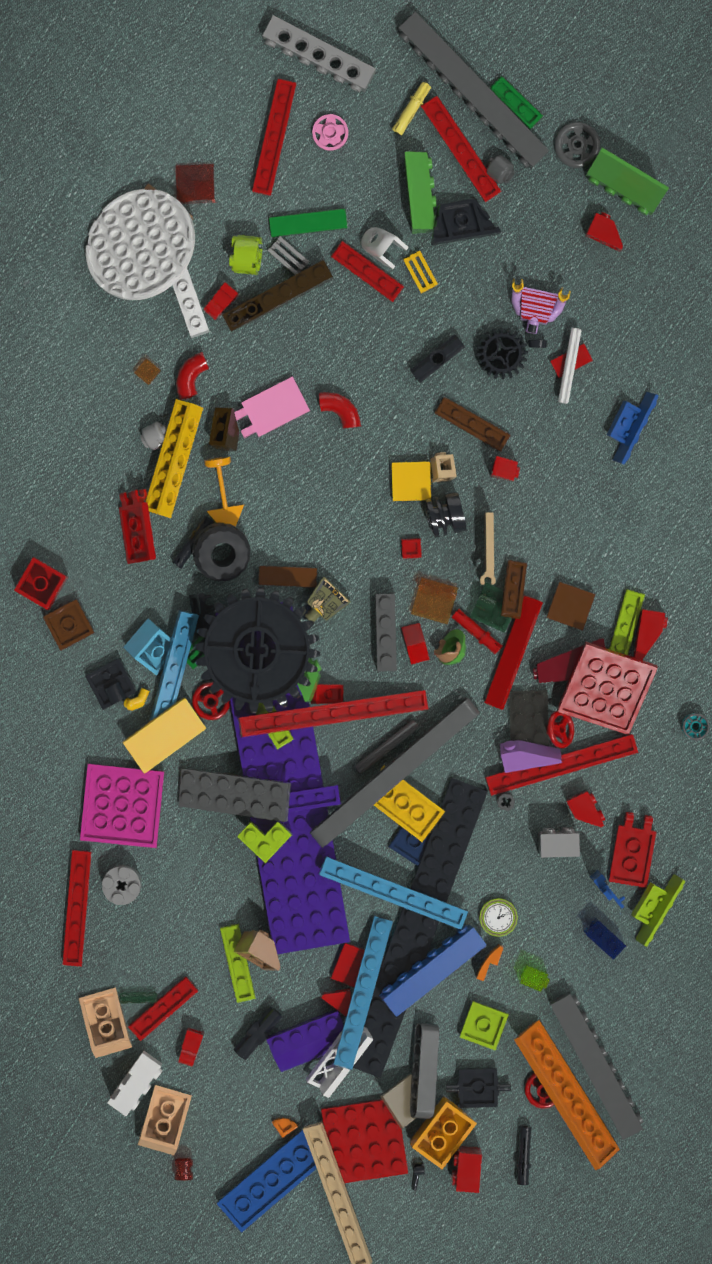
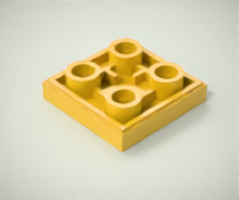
[392,462,431,501]

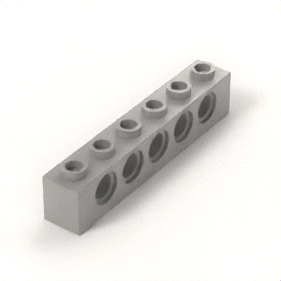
[262,15,376,93]

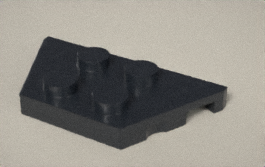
[431,199,501,246]

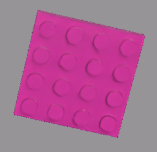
[80,764,165,848]

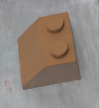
[234,930,281,971]

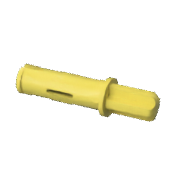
[392,82,431,136]

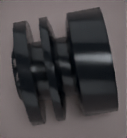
[425,492,467,538]

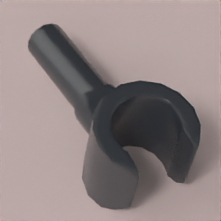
[412,1164,425,1191]

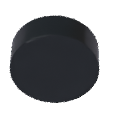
[528,340,547,348]

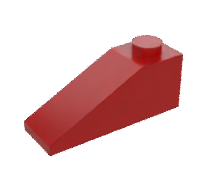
[633,609,668,660]

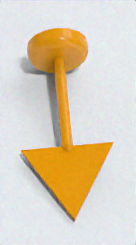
[204,456,244,527]

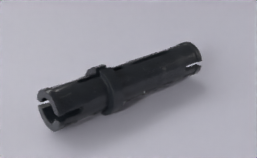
[172,515,214,569]
[516,1126,532,1185]

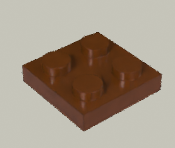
[43,599,95,651]

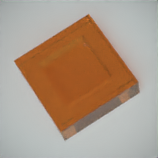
[134,358,161,385]

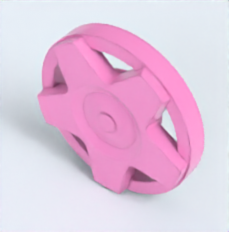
[312,114,348,151]

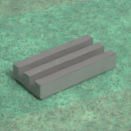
[268,236,309,275]

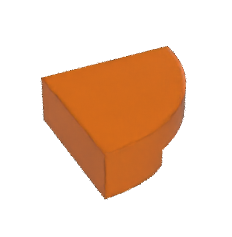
[272,1118,298,1138]

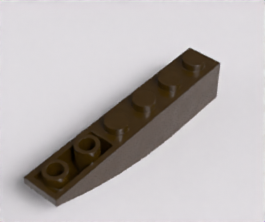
[222,260,334,332]

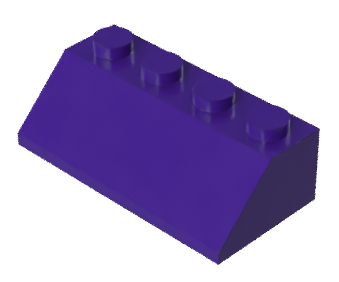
[266,1009,344,1072]

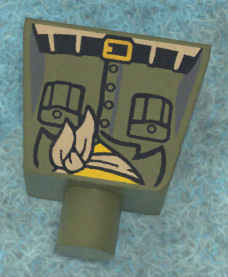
[305,577,350,622]

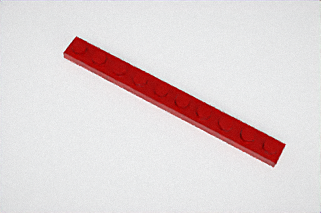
[238,690,429,738]

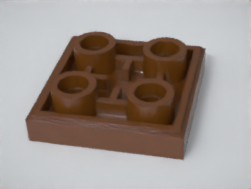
[546,582,596,631]

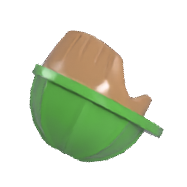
[433,629,466,665]

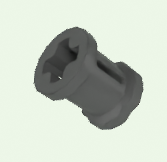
[497,793,515,811]

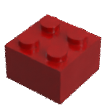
[14,557,68,610]
[451,1146,482,1193]

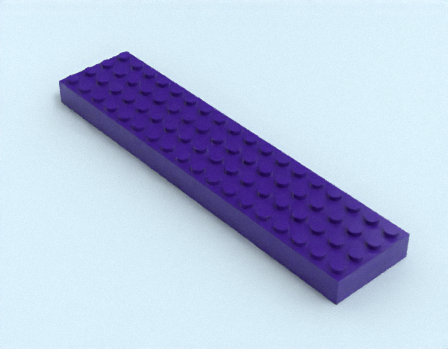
[215,602,350,955]

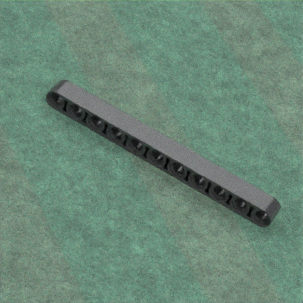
[309,697,480,848]

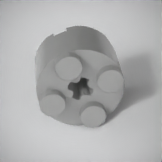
[102,865,142,905]

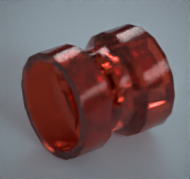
[174,1158,193,1181]

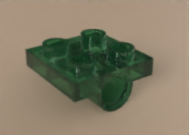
[470,582,512,633]

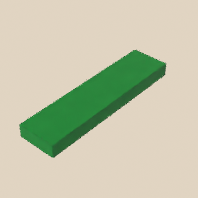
[269,209,348,238]

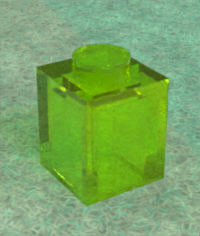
[519,963,550,992]

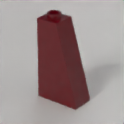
[533,638,605,683]

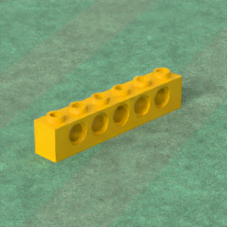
[146,399,203,518]

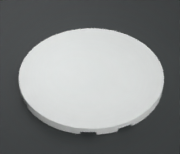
[86,189,195,300]

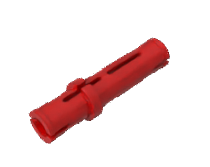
[451,608,503,655]

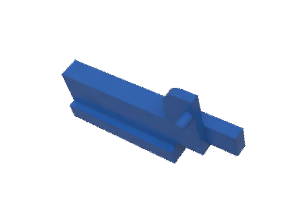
[590,870,625,908]

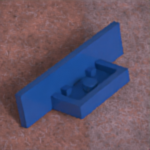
[606,392,659,465]

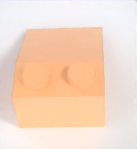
[79,988,132,1058]
[137,1085,192,1155]

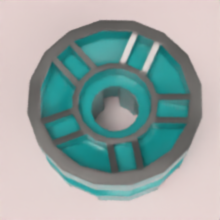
[681,713,710,740]

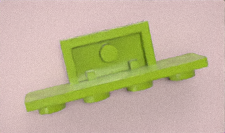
[631,874,685,947]

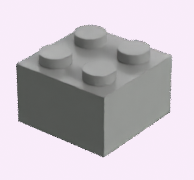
[538,827,580,858]

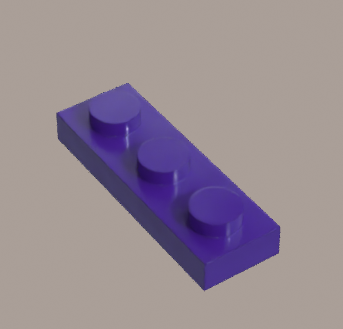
[288,785,341,812]

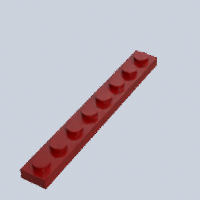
[486,734,639,796]

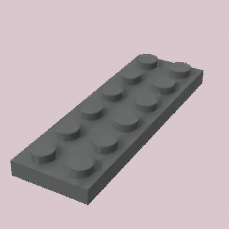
[179,768,291,822]

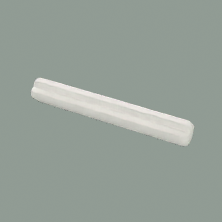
[558,328,581,404]

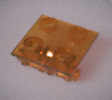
[411,577,458,625]

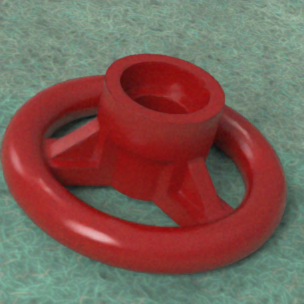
[192,682,230,720]
[547,711,575,748]
[525,1073,554,1109]

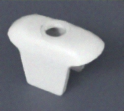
[361,227,409,269]

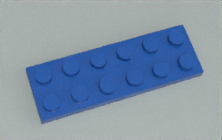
[217,1129,317,1233]

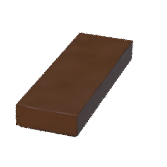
[501,560,527,619]
[259,566,317,587]

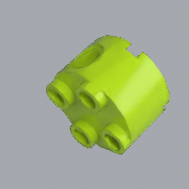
[229,235,263,275]

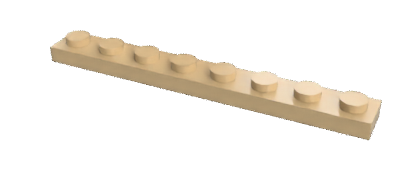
[303,1122,372,1264]

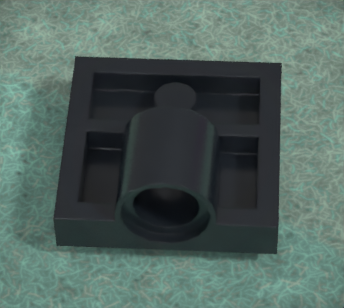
[85,658,137,710]

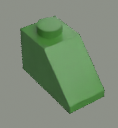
[298,658,322,702]

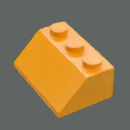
[409,1096,477,1169]

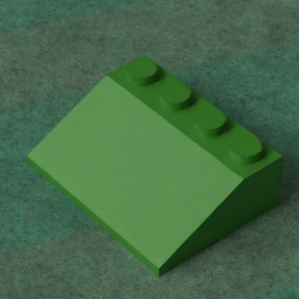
[586,148,669,216]

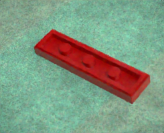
[331,241,404,303]
[128,976,199,1041]

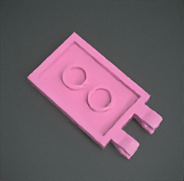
[235,376,310,438]

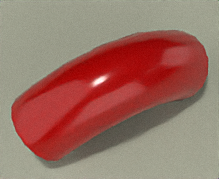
[176,352,209,401]
[319,392,361,429]

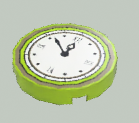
[479,898,518,937]

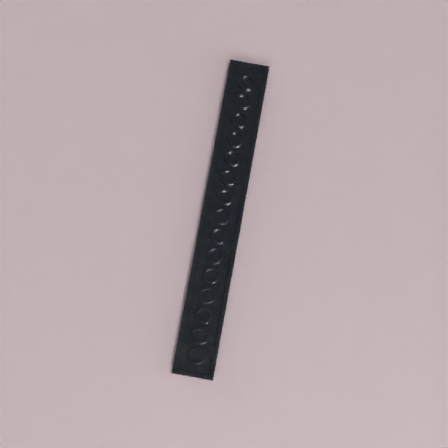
[353,778,488,1078]

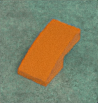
[476,944,504,981]

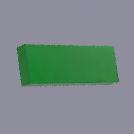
[490,76,543,130]

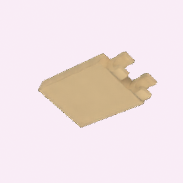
[480,513,496,585]

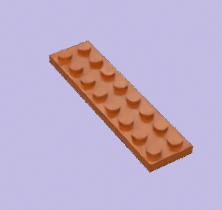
[514,1020,620,1170]

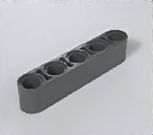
[410,1023,439,1119]

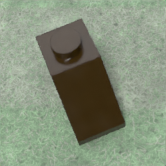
[209,407,240,451]

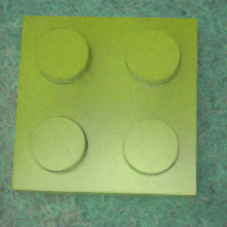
[459,1000,509,1051]

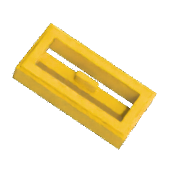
[403,251,438,294]

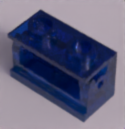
[583,918,626,960]

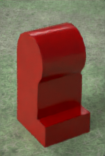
[203,282,239,320]
[178,1027,205,1067]

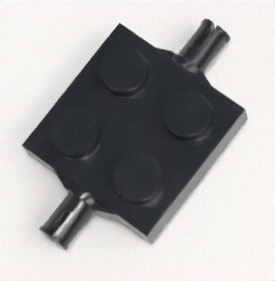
[446,1068,511,1108]

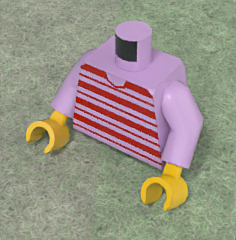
[511,279,571,334]

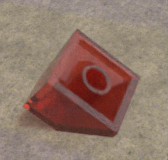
[176,164,216,204]

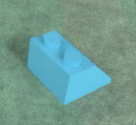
[123,619,171,675]

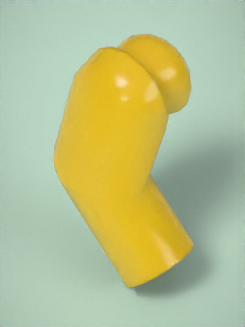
[123,687,150,711]

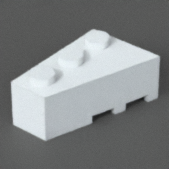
[108,1051,163,1116]

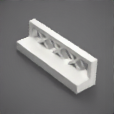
[306,1027,373,1098]

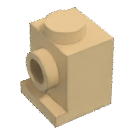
[430,452,457,483]

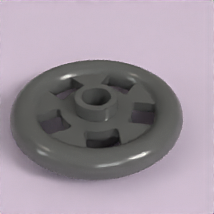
[554,122,600,168]

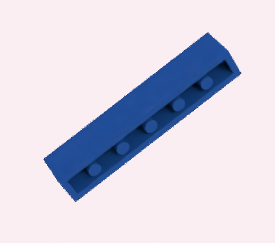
[379,924,487,1017]

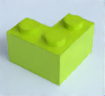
[237,821,292,863]

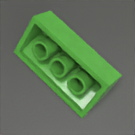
[404,151,436,234]

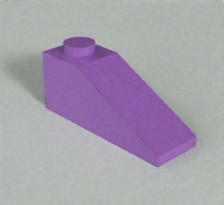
[500,740,562,773]

